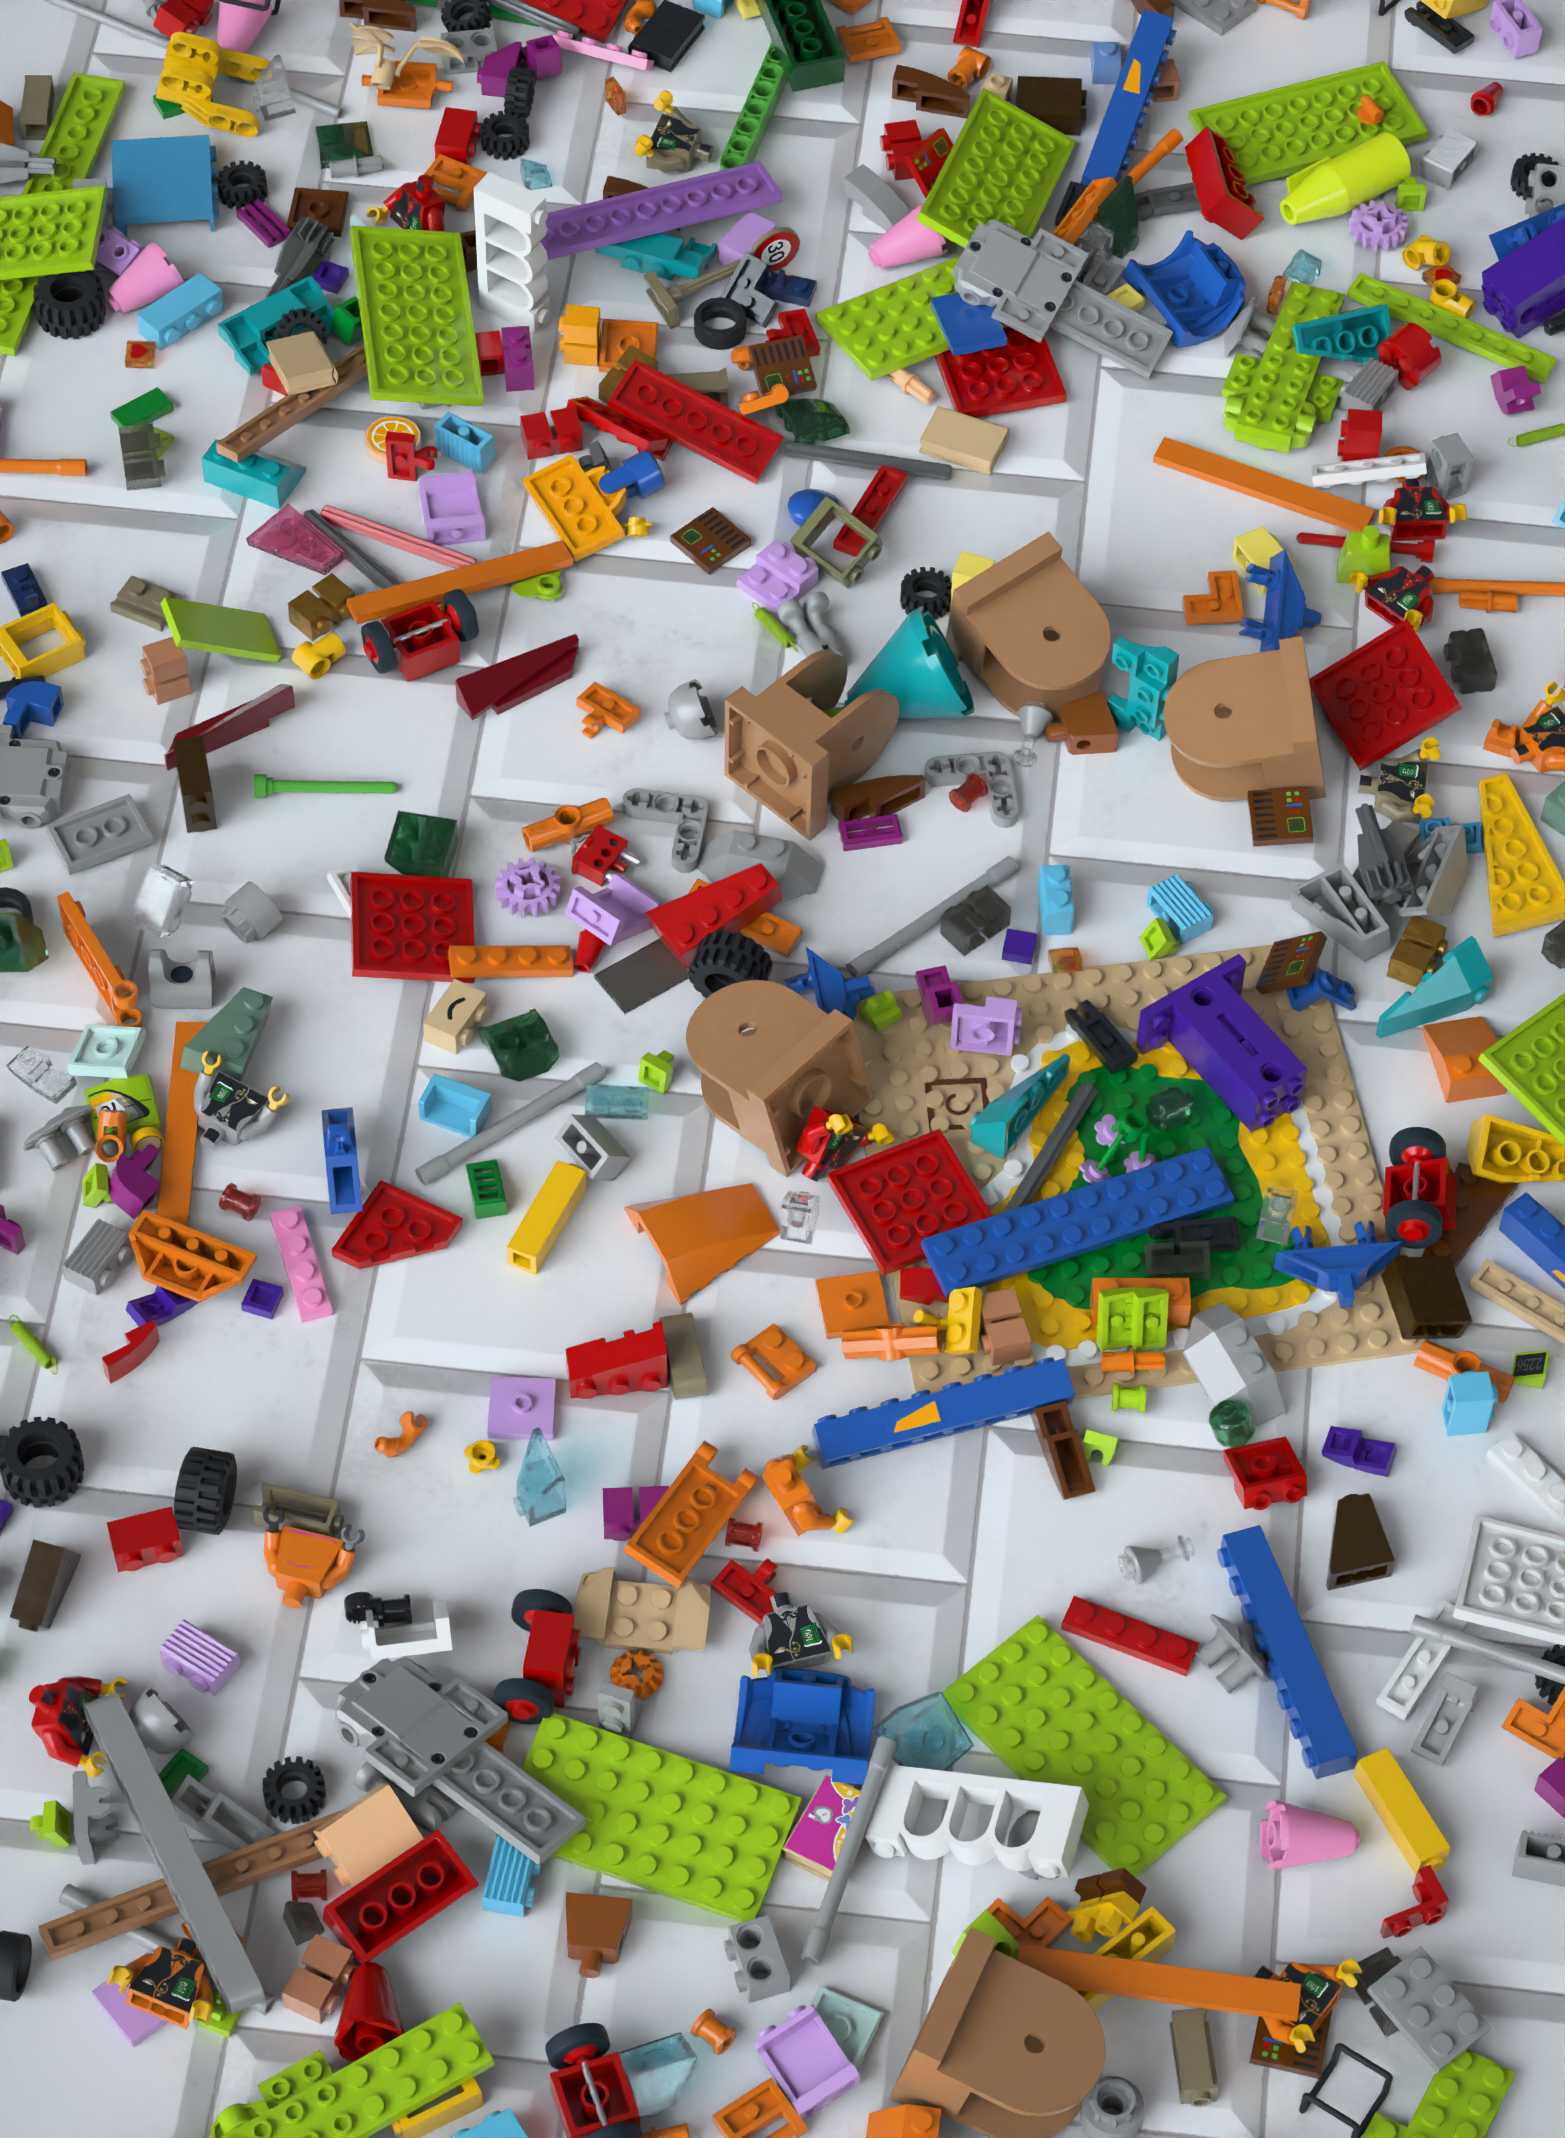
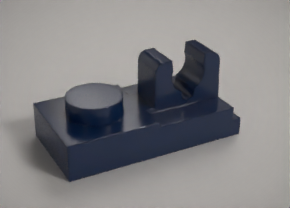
[758,269,817,307]
[1,563,48,617]

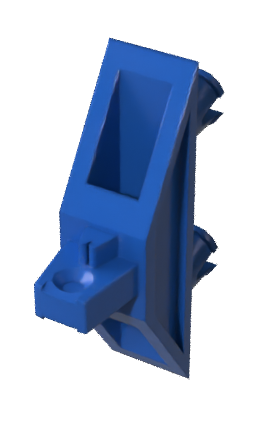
[1488,203,1565,260]
[1239,549,1321,652]
[784,947,876,1021]
[321,1107,362,1214]
[1273,1220,1403,1308]

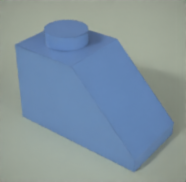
[1090,42,1121,84]

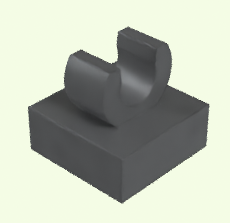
[578,440,612,472]

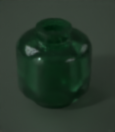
[1145,1086,1194,1131]
[1209,1399,1255,1448]

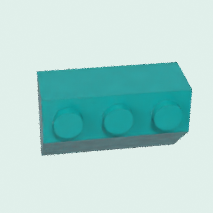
[202,439,306,509]

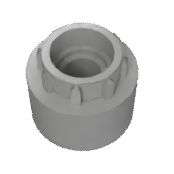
[221,881,283,942]
[1080,2076,1144,2138]

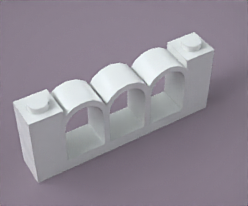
[473,171,551,334]
[865,1765,1089,1878]

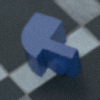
[3,681,64,739]

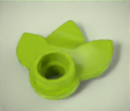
[511,570,563,600]

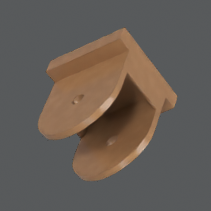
[946,531,1111,723]
[1163,636,1326,802]
[724,649,899,841]
[686,980,874,1177]
[889,1927,1105,2138]

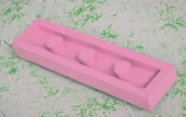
[548,30,654,71]
[270,1205,333,1323]

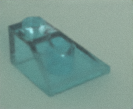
[513,1427,566,1526]
[873,1691,974,1771]
[618,2032,699,2117]

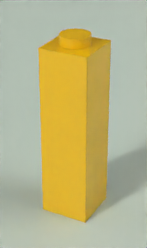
[507,1160,587,1275]
[1354,1747,1450,1875]

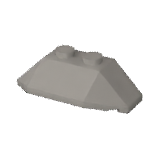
[1388,824,1468,917]
[698,830,823,903]
[1183,1302,1286,1426]

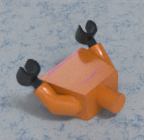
[263,1507,365,1608]

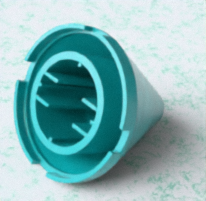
[844,606,975,719]

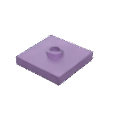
[487,1377,556,1440]
[92,1951,169,2047]

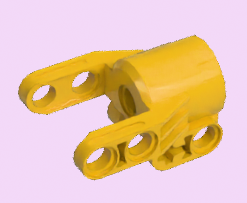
[156,32,273,137]

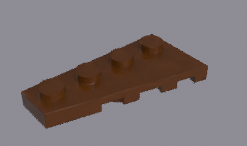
[1422,1162,1519,1269]

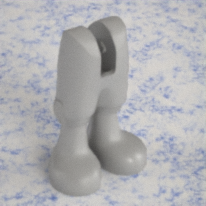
[777,591,846,661]
[354,1761,456,1833]

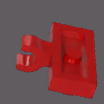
[765,308,821,357]
[385,431,438,482]
[711,1558,778,1625]

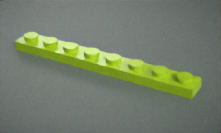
[1347,272,1558,384]

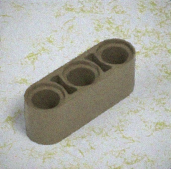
[659,1312,707,1400]

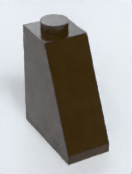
[1326,1493,1395,1591]
[10,1539,81,1632]

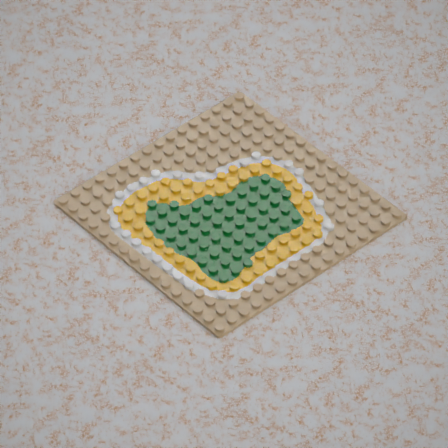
[853,945,1425,1399]

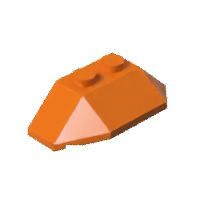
[128,1209,258,1303]

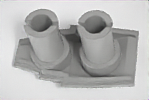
[1224,296,1277,357]
[23,1105,96,1171]
[1195,1614,1269,1694]

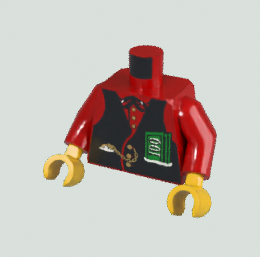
[366,175,445,232]
[1378,478,1467,542]
[1347,565,1434,632]
[797,1105,894,1182]
[29,1676,128,1778]

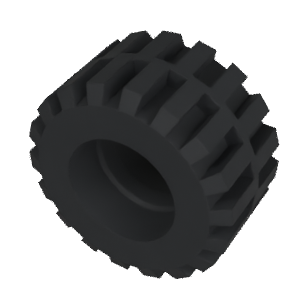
[33,270,106,339]
[688,931,773,998]
[0,1417,85,1508]
[174,1447,237,1535]

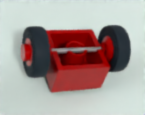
[361,589,479,682]
[1383,1127,1457,1249]
[492,1589,581,1725]
[545,2023,644,2138]

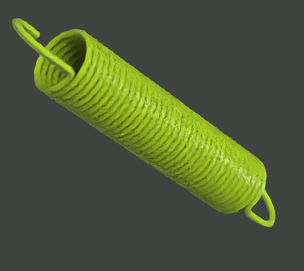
[1508,423,1565,447]
[752,602,798,652]
[9,1315,58,1375]

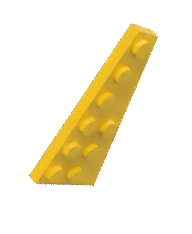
[1478,773,1565,938]

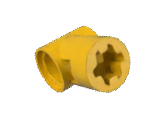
[1401,235,1451,270]
[1429,279,1476,319]
[292,632,346,680]

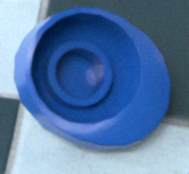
[787,489,840,527]

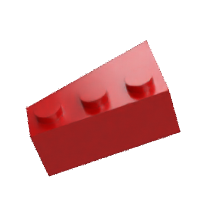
[566,1321,667,1399]

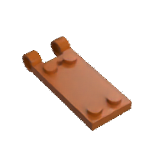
[57,892,143,1027]
[623,1440,759,1588]

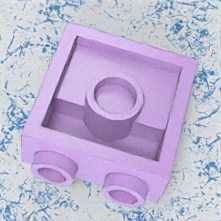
[737,539,819,615]
[950,997,1023,1056]

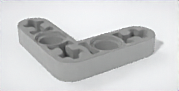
[924,751,1019,828]
[623,788,708,873]

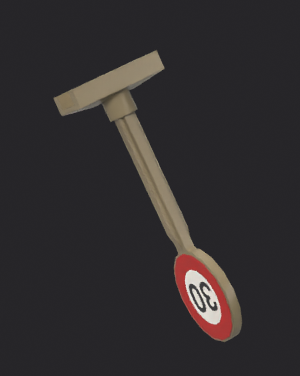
[644,227,800,329]

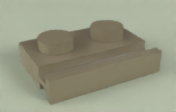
[110,575,182,631]

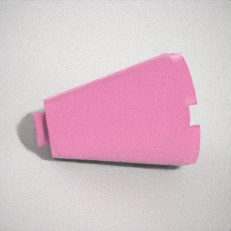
[217,0,272,64]
[868,203,948,269]
[106,242,184,314]
[1260,1800,1360,1870]

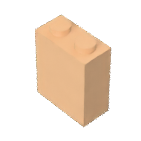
[313,1783,424,1889]

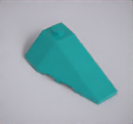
[1292,304,1393,363]
[1376,936,1493,1038]
[970,1054,1070,1160]

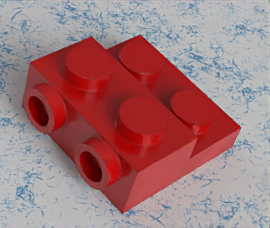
[1223,1436,1307,1510]

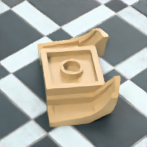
[574,1567,711,1655]

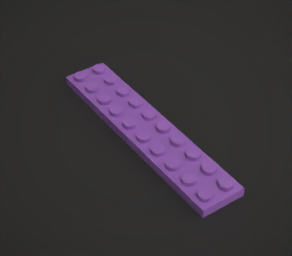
[540,161,782,260]

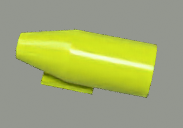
[1280,132,1411,225]

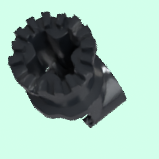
[344,1592,412,1627]

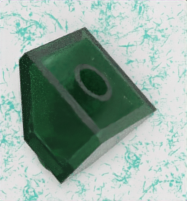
[314,121,374,169]
[1095,175,1139,259]
[0,912,49,972]

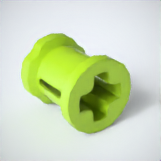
[1112,1382,1146,1413]

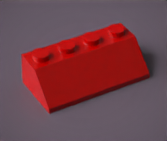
[323,1829,479,1965]

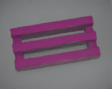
[236,199,291,248]
[838,814,903,851]

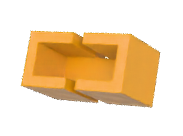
[559,304,601,366]

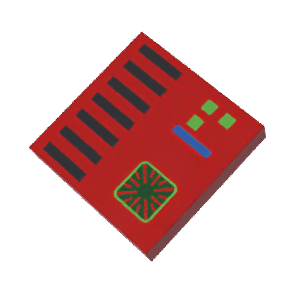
[903,128,953,198]

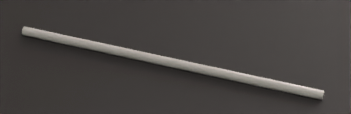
[44,0,343,118]

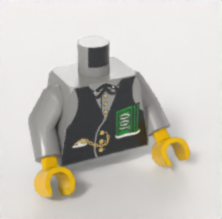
[194,1050,290,1150]
[749,1592,854,1676]

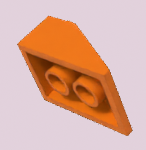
[1422,1016,1507,1103]

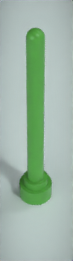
[254,774,398,798]

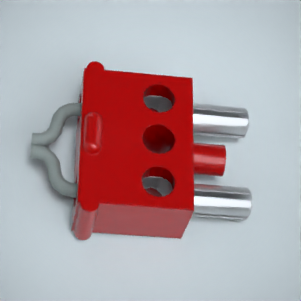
[569,824,643,887]

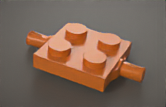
[361,61,453,109]

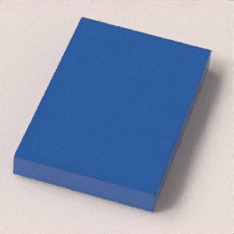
[930,292,1007,356]

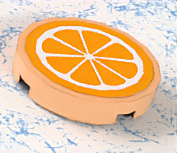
[364,416,421,464]

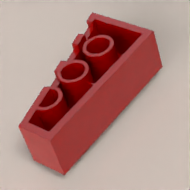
[1185,126,1264,240]
[646,863,783,970]

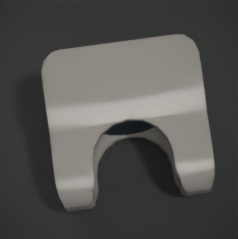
[148,949,216,1009]

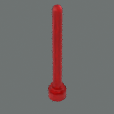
[1296,532,1435,563]

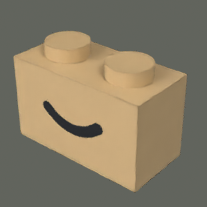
[423,979,489,1055]

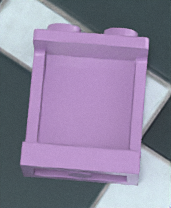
[419,471,486,546]
[565,873,662,946]
[754,2004,862,2121]

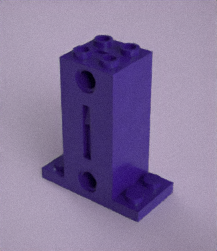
[1481,217,1565,339]
[1136,954,1307,1133]

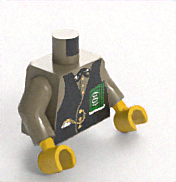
[634,90,713,173]
[1358,737,1441,824]

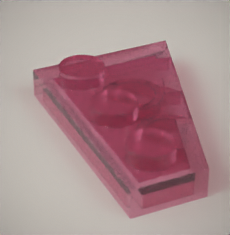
[246,503,346,575]

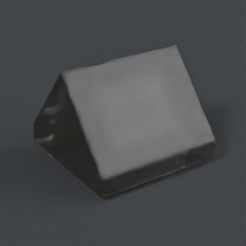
[283,1901,325,1946]

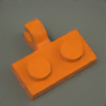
[576,682,641,739]

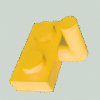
[913,1287,983,1356]

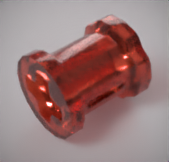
[949,773,988,812]
[219,1183,261,1221]
[725,1518,763,1552]
[291,1869,328,1902]

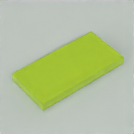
[160,597,281,663]

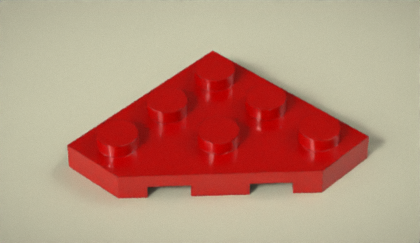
[331,1180,463,1269]

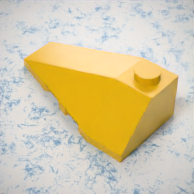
[1466,1114,1565,1183]

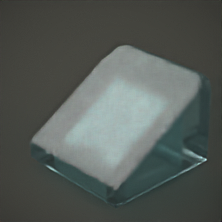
[520,159,552,190]
[1282,249,1322,285]

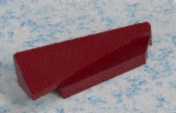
[455,634,579,720]
[164,684,295,770]

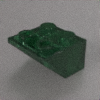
[384,811,458,877]

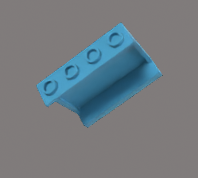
[111,135,220,237]

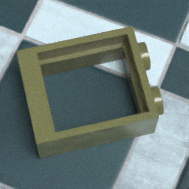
[790,496,883,588]

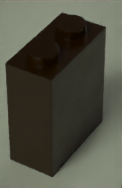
[1016,76,1087,136]
[173,736,217,833]
[1381,1255,1473,1339]

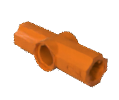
[522,797,614,852]
[841,1323,942,1361]
[1414,1339,1515,1404]

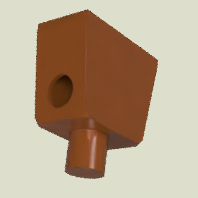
[1045,691,1119,755]
[566,1892,633,1978]

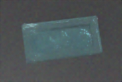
[585,1085,649,1120]

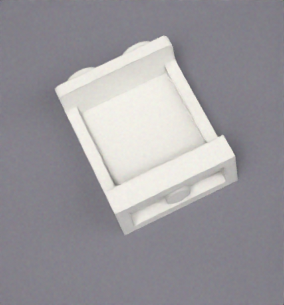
[360,1600,452,1660]

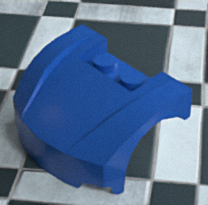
[1122,230,1246,348]
[730,1668,876,1785]

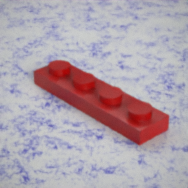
[566,396,668,453]
[833,465,908,557]
[1061,1596,1199,1676]

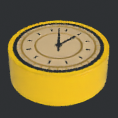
[130,1127,164,1152]

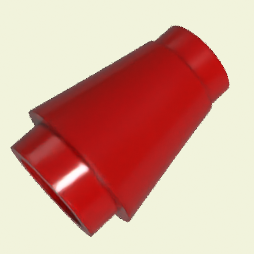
[1470,82,1503,116]
[574,929,608,973]

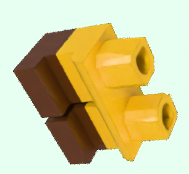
[1067,1868,1147,1943]

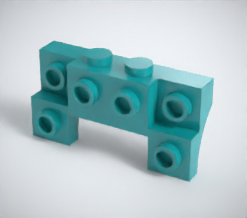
[595,233,717,281]
[217,276,335,376]
[1107,636,1179,741]

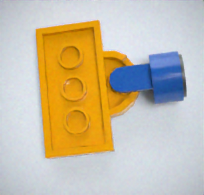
[522,450,665,562]

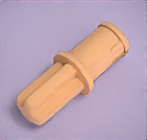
[887,368,935,404]

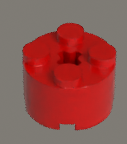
[1377,322,1442,390]

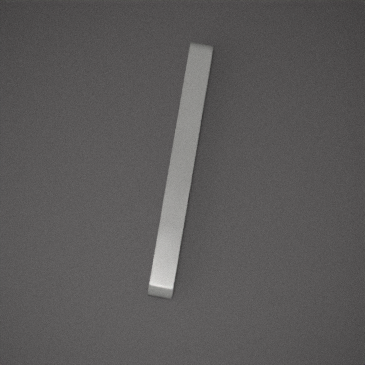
[83,1692,265,2014]

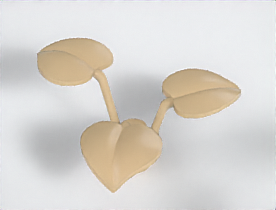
[350,23,464,90]

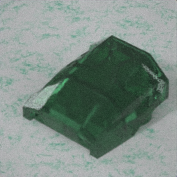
[775,398,850,444]
[478,1008,560,1082]

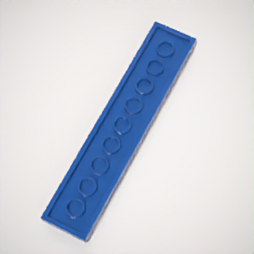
[921,1147,1235,1298]

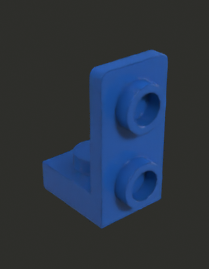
[1286,967,1357,1012]

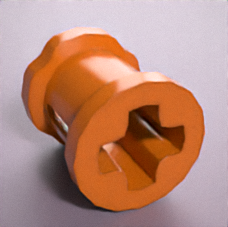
[690,2008,738,2056]

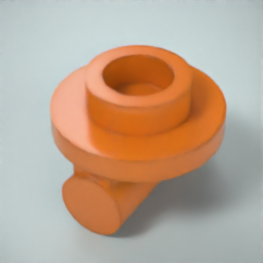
[1357,94,1384,125]

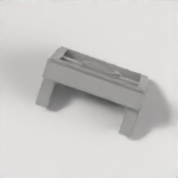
[72,1770,119,1865]

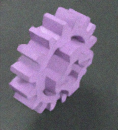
[1349,200,1409,251]
[495,857,561,918]

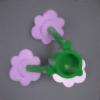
[1079,1110,1157,1183]

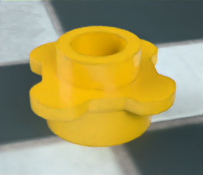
[621,517,654,537]
[464,1440,501,1474]

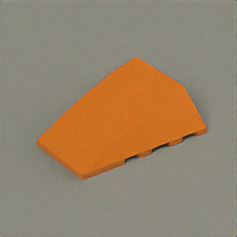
[624,1183,780,1306]

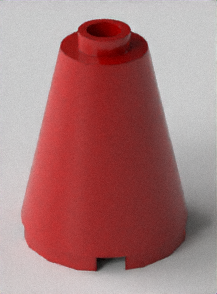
[334,1962,405,2062]

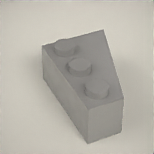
[1290,863,1391,961]

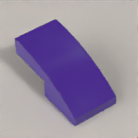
[126,1286,199,1326]
[1321,1426,1397,1477]

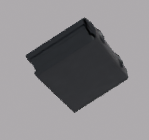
[628,0,705,72]

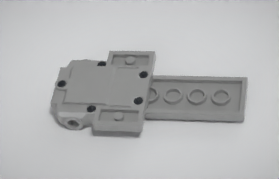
[951,219,1174,379]
[0,724,70,829]
[334,1657,587,1865]

